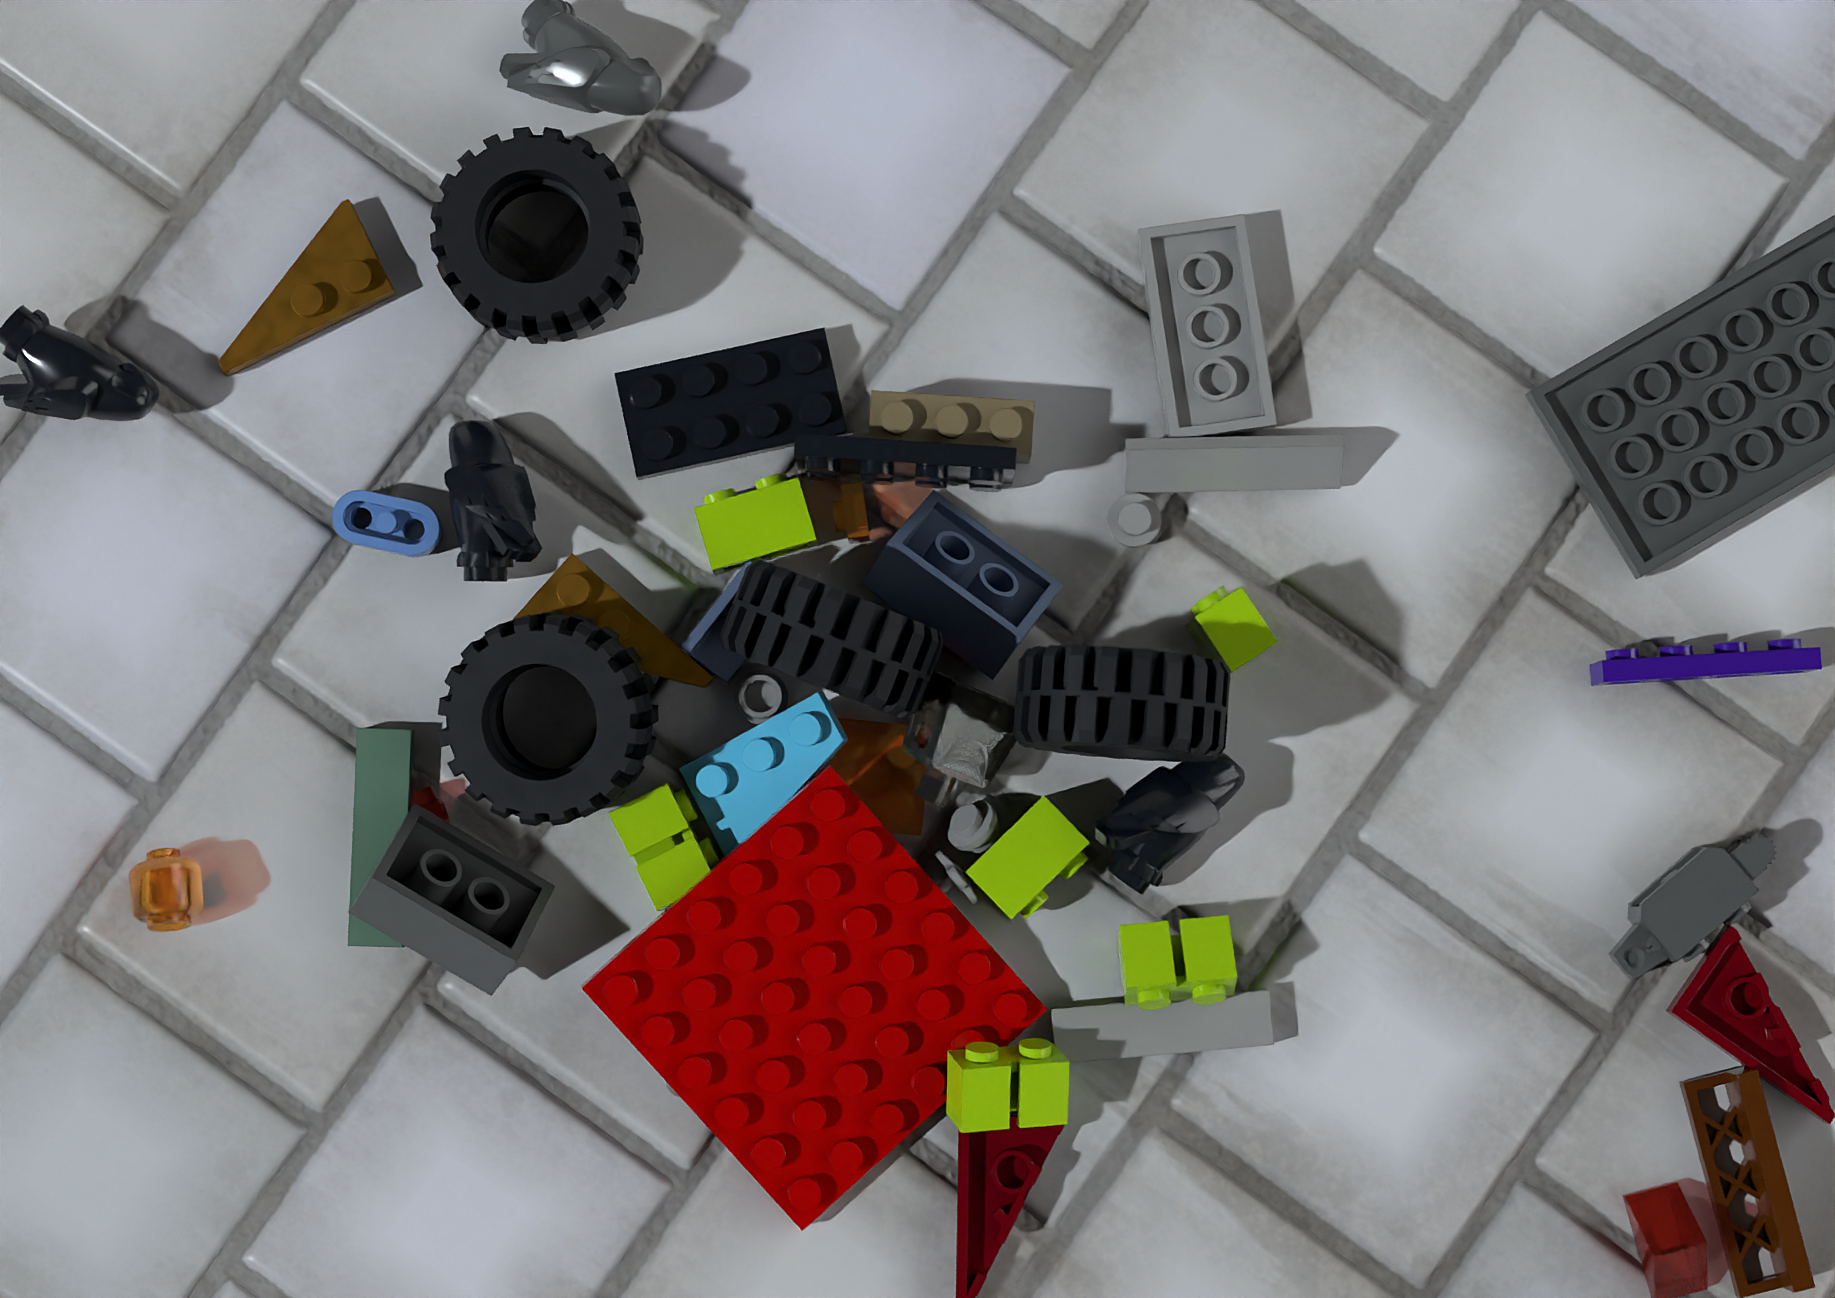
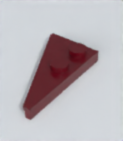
[1666,925,1835,1124]
[955,1115,1065,1298]

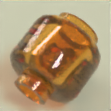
[129,848,204,932]

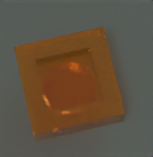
[832,482,870,545]

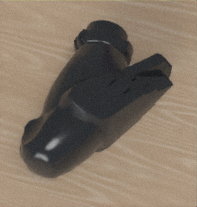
[0,305,159,421]
[444,420,543,582]
[1094,752,1245,895]

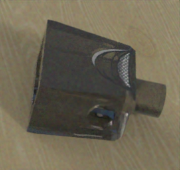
[902,670,1017,807]

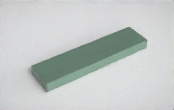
[348,728,414,948]

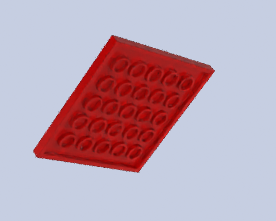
[581,764,1048,1231]

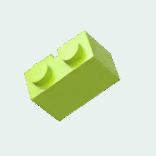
[694,473,818,576]
[1185,586,1278,674]
[608,783,721,911]
[965,795,1090,920]
[1117,915,1237,1010]
[946,1038,1070,1133]

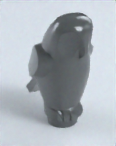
[499,0,662,116]

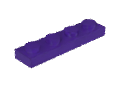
[1590,638,1822,686]

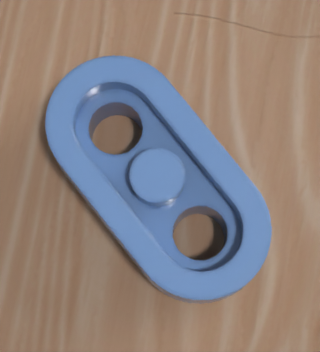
[332,490,443,558]

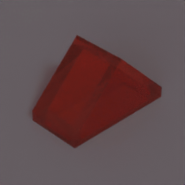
[1622,1181,1708,1298]

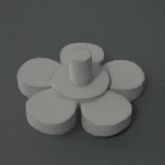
[935,851,979,904]

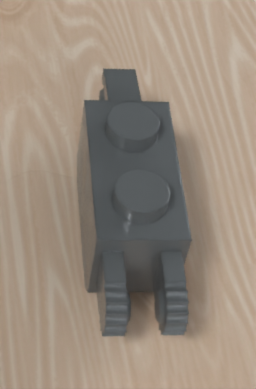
[1608,835,1777,979]

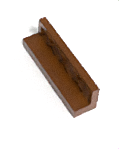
[1679,1066,1815,1298]

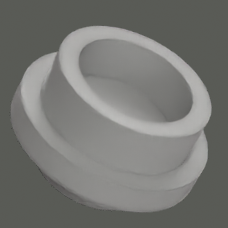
[1107,493,1161,548]
[734,670,788,724]
[948,800,1000,854]

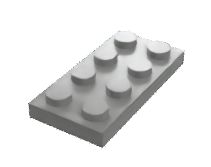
[1137,214,1277,438]

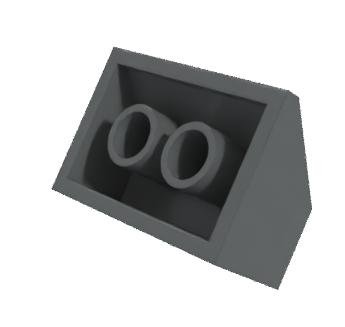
[348,803,555,996]

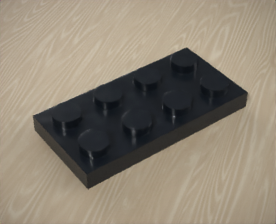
[614,327,848,480]
[794,433,1017,492]

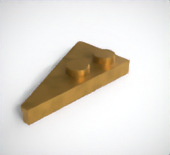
[218,199,397,377]
[512,553,714,688]

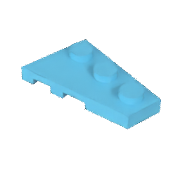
[679,691,849,856]

